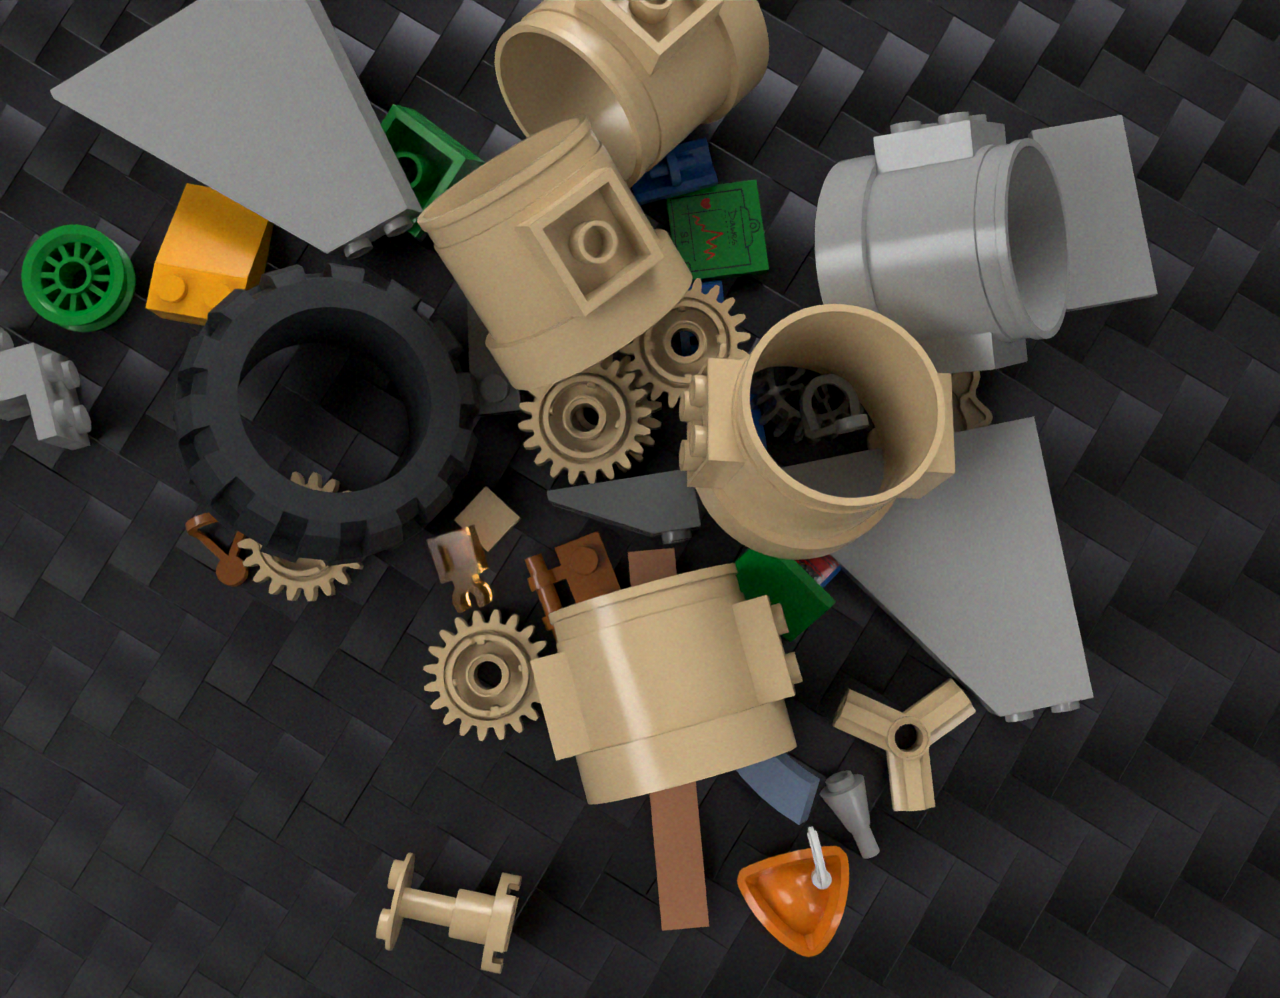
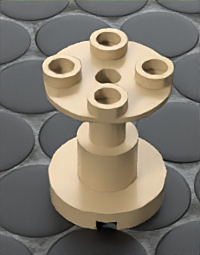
[376,853,522,974]

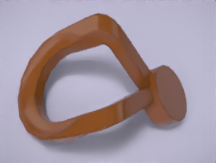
[185,512,248,587]

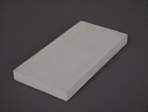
[1028,115,1158,312]

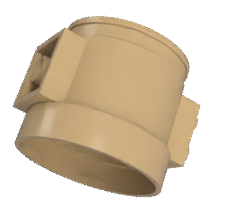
[495,0,769,188]
[417,114,693,390]
[679,304,955,560]
[530,563,803,805]

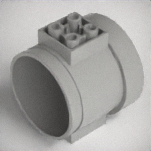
[815,112,1070,374]

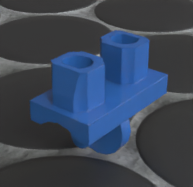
[632,137,718,205]

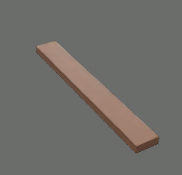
[628,548,709,931]

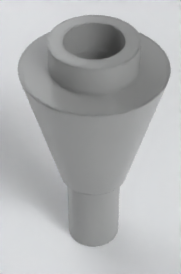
[820,770,880,859]

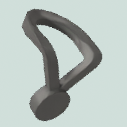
[799,374,869,439]

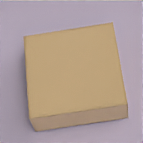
[454,486,521,552]

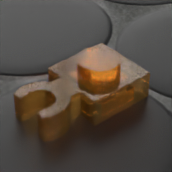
[427,525,492,613]

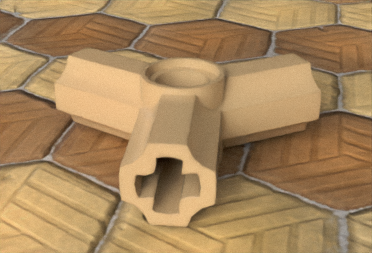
[832,678,976,811]

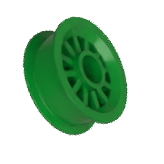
[21,225,136,332]

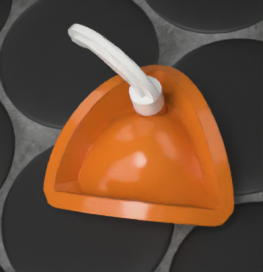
[737,826,849,957]

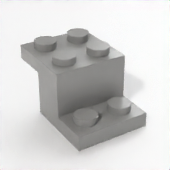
[0,327,92,450]

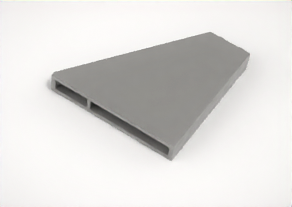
[50,0,423,259]
[781,417,1094,722]

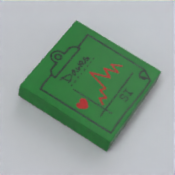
[665,180,769,283]

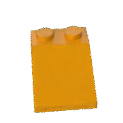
[146,183,274,326]

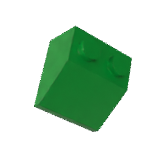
[381,104,485,238]
[734,548,836,642]

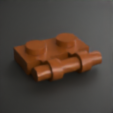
[524,531,621,643]

